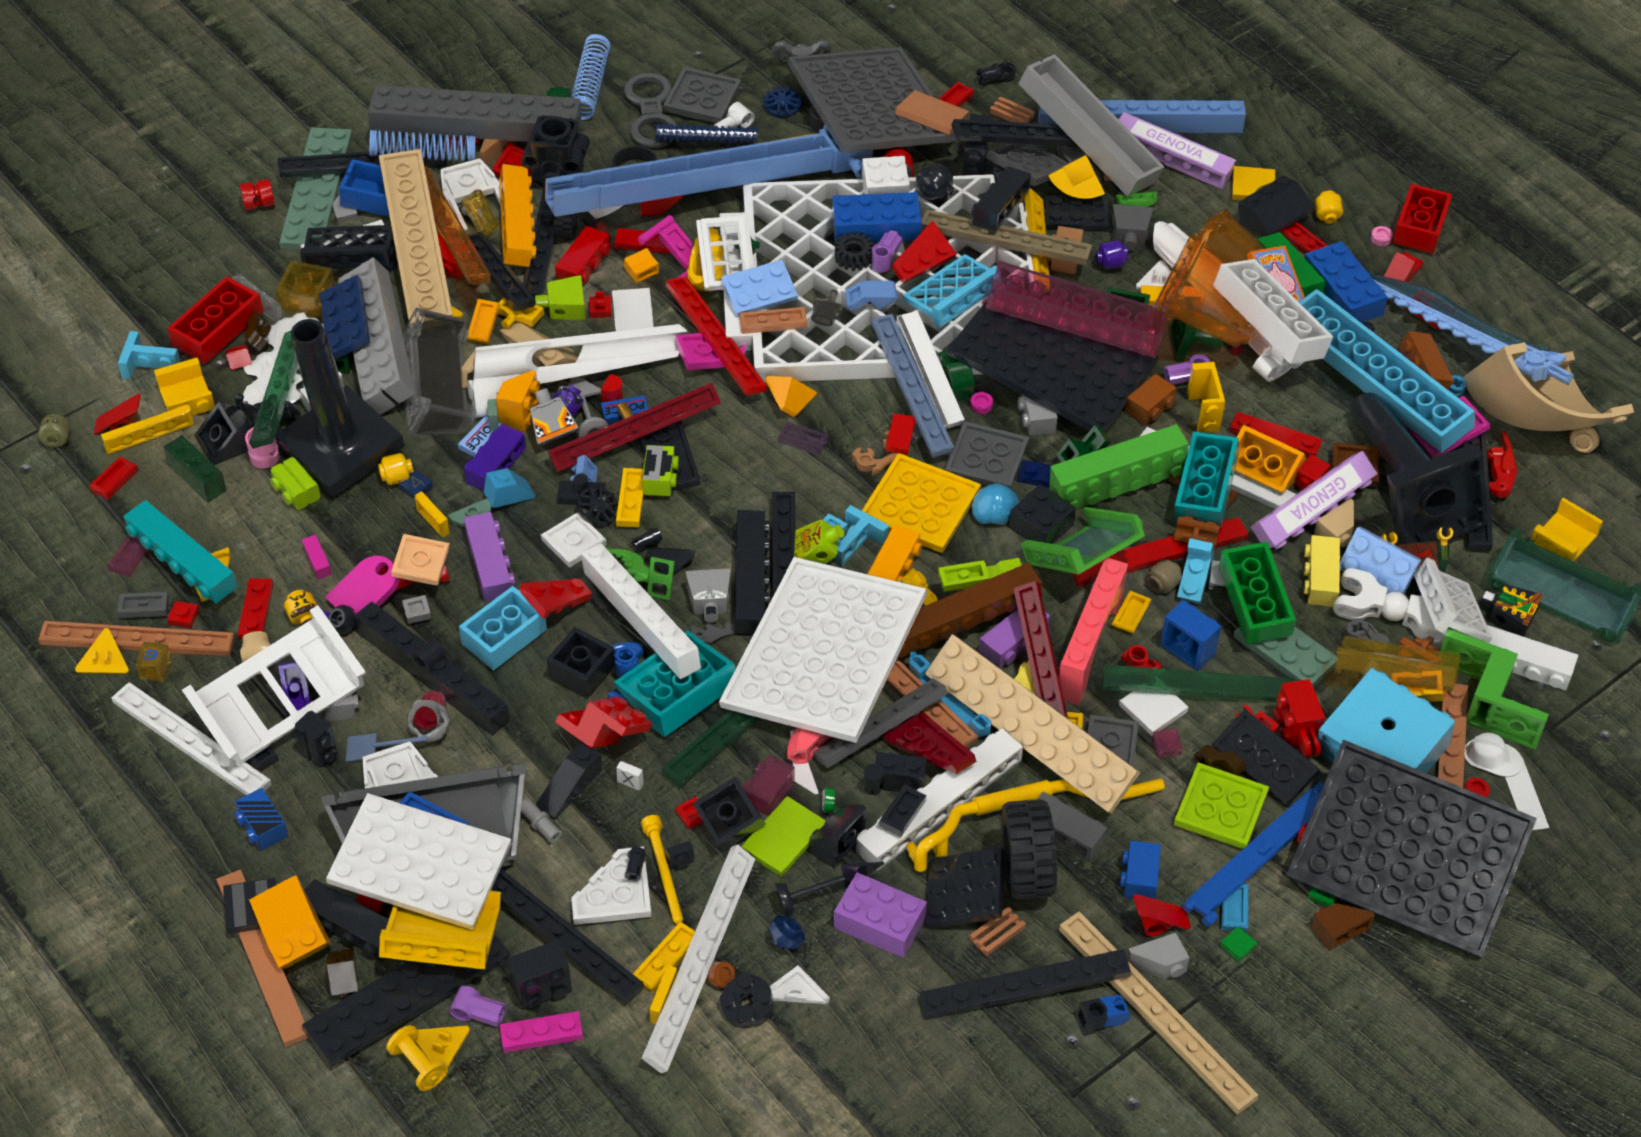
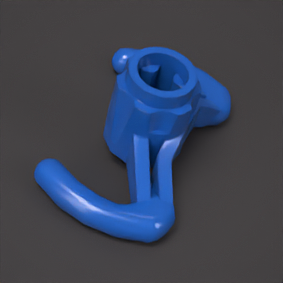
[608,642,644,702]

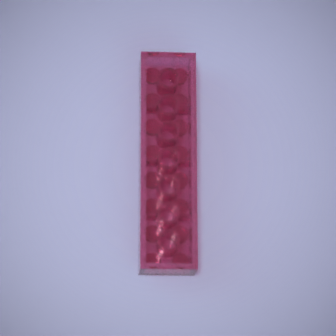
[985,261,1168,358]

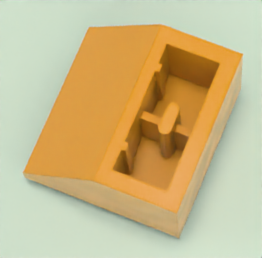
[496,370,540,433]

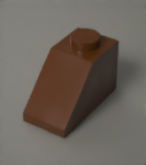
[1311,903,1375,951]

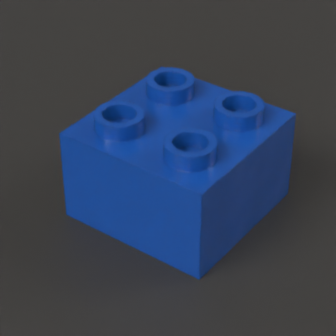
[1160,600,1221,672]

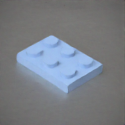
[721,260,798,317]
[1340,527,1421,594]

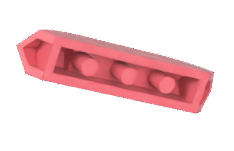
[787,728,832,764]

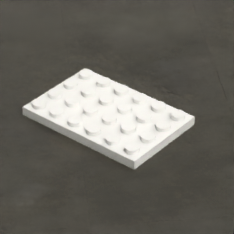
[326,793,511,930]

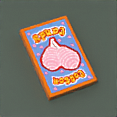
[1247,245,1305,302]

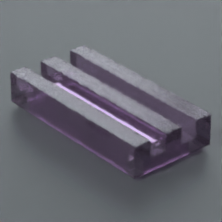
[778,422,829,455]

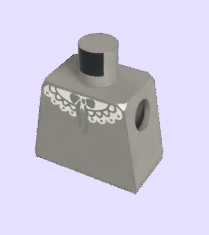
[686,568,731,622]

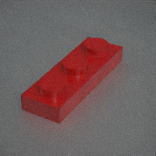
[238,578,274,640]

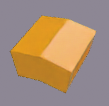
[623,248,659,283]

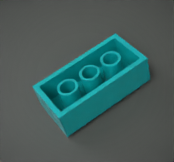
[1175,432,1239,528]

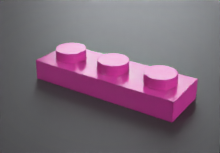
[500,1011,583,1053]

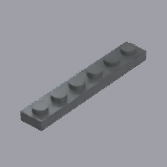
[813,679,948,768]

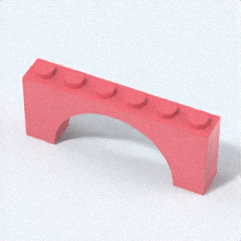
[1059,558,1128,706]

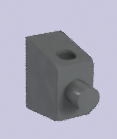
[1111,204,1153,250]

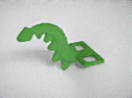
[606,548,674,601]

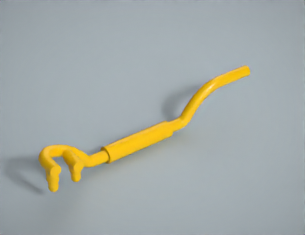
[906,778,1165,872]

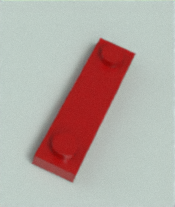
[1229,411,1323,457]

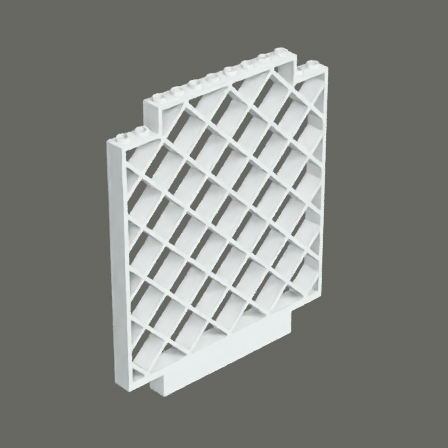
[720,175,1040,382]

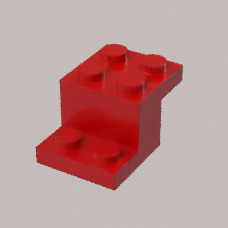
[555,696,653,748]

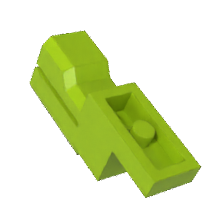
[938,558,1021,592]

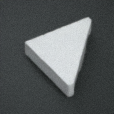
[770,965,830,1004]

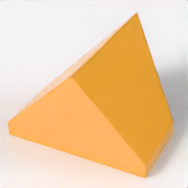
[765,376,818,417]

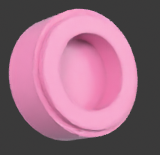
[1371,226,1393,246]

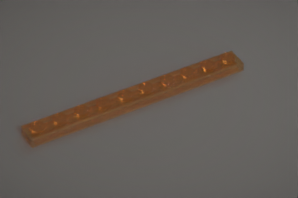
[424,166,491,285]

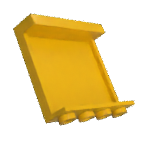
[379,891,501,969]

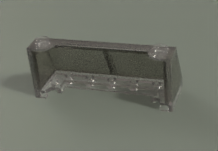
[402,308,476,436]

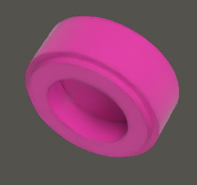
[970,392,993,414]

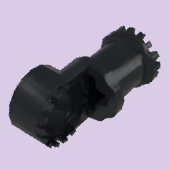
[976,62,1016,86]

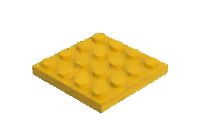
[862,453,981,553]

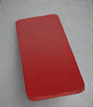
[94,393,141,435]
[1133,894,1191,937]

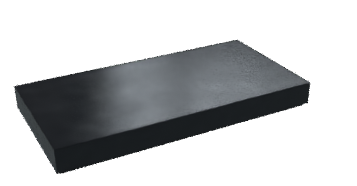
[639,420,700,491]
[1212,709,1320,807]

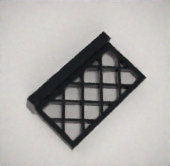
[300,225,393,270]

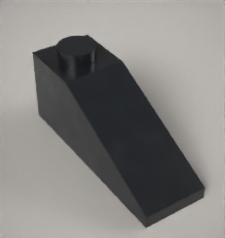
[536,741,602,820]

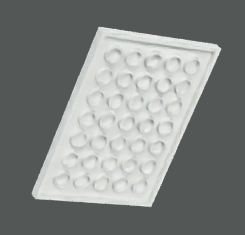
[719,557,927,743]

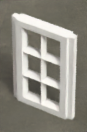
[696,216,754,291]

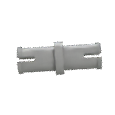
[521,798,562,843]

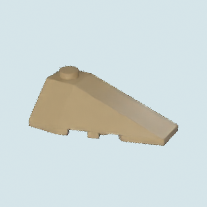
[500,322,579,385]

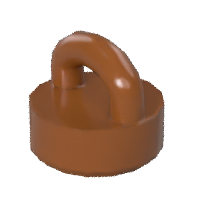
[706,961,735,988]

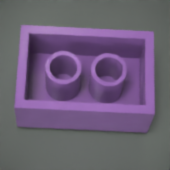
[834,872,927,958]

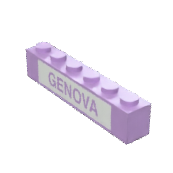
[1118,112,1236,189]
[1250,451,1377,550]

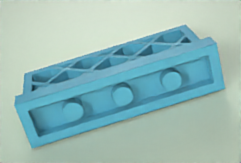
[903,254,1002,328]

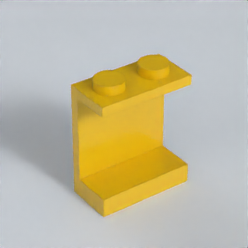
[154,358,215,416]
[1187,362,1225,433]
[1529,498,1603,568]

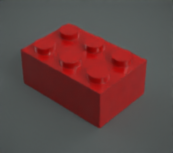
[1393,184,1452,254]

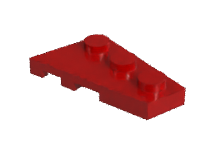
[891,221,957,284]
[519,578,592,619]

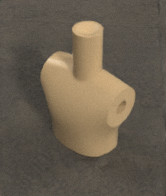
[240,631,271,674]

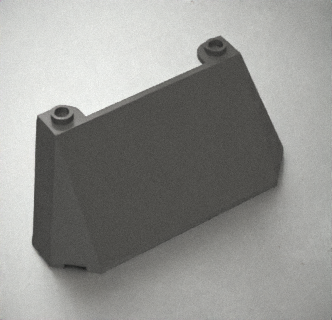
[321,764,526,867]

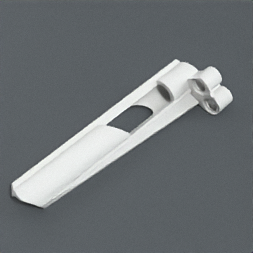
[1153,221,1303,382]
[468,324,687,418]

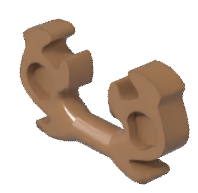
[852,430,910,475]

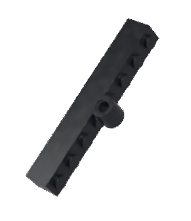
[354,601,510,736]

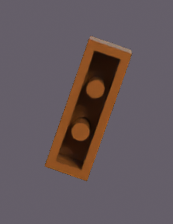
[1398,331,1454,390]

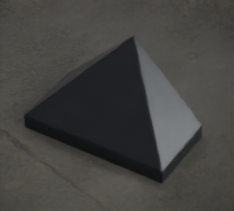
[646,547,696,575]

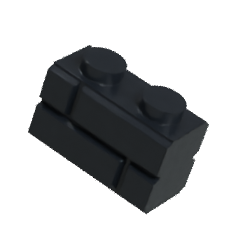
[294,710,337,768]

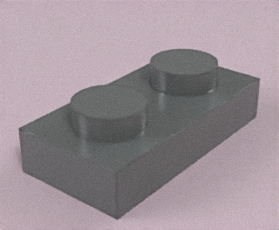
[117,592,169,618]

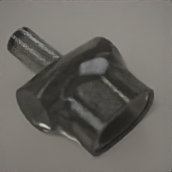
[811,289,843,326]

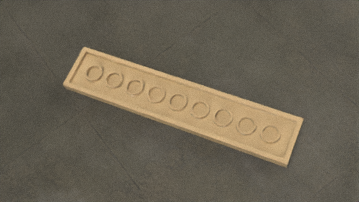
[379,149,453,327]
[925,634,1140,813]

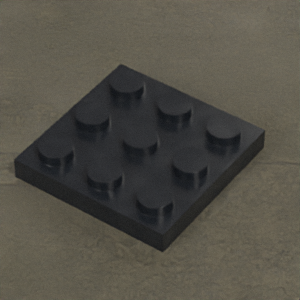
[926,847,1005,929]

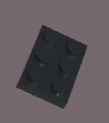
[1044,194,1109,232]

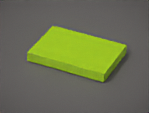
[741,796,826,877]

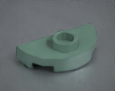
[447,499,492,527]

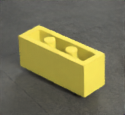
[1303,535,1340,607]

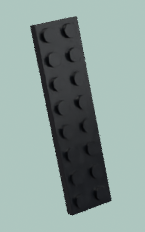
[302,934,510,1068]

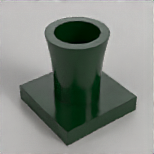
[1169,299,1225,361]

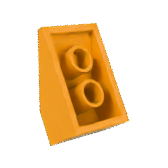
[249,875,331,969]

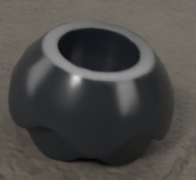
[328,605,355,634]

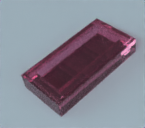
[107,534,148,577]

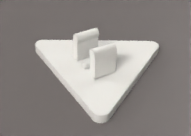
[1136,260,1183,290]

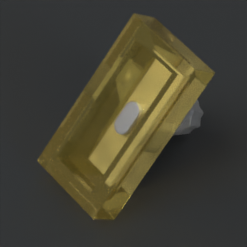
[461,189,500,237]

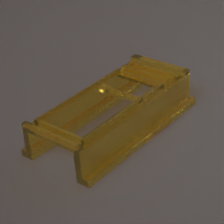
[1334,636,1461,693]

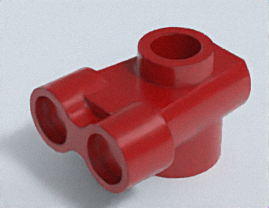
[1121,645,1163,684]

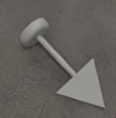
[567,376,608,438]

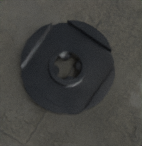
[719,973,773,1028]

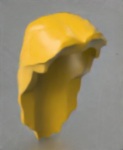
[687,227,725,292]

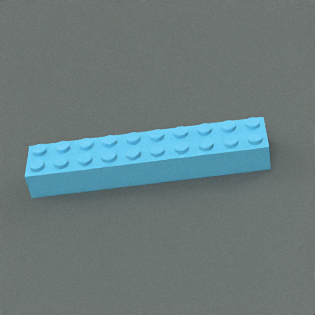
[1299,289,1475,453]

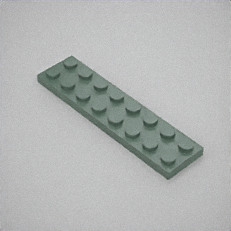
[279,127,353,250]

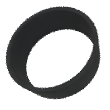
[612,146,658,167]

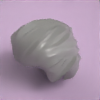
[408,700,450,742]

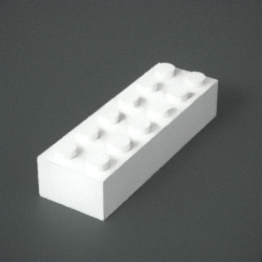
[1213,259,1333,364]

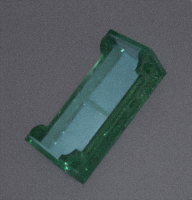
[1488,528,1641,643]

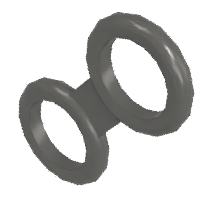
[624,73,677,149]

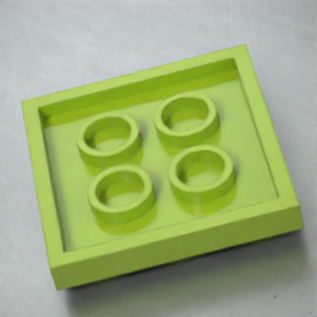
[1174,762,1269,849]

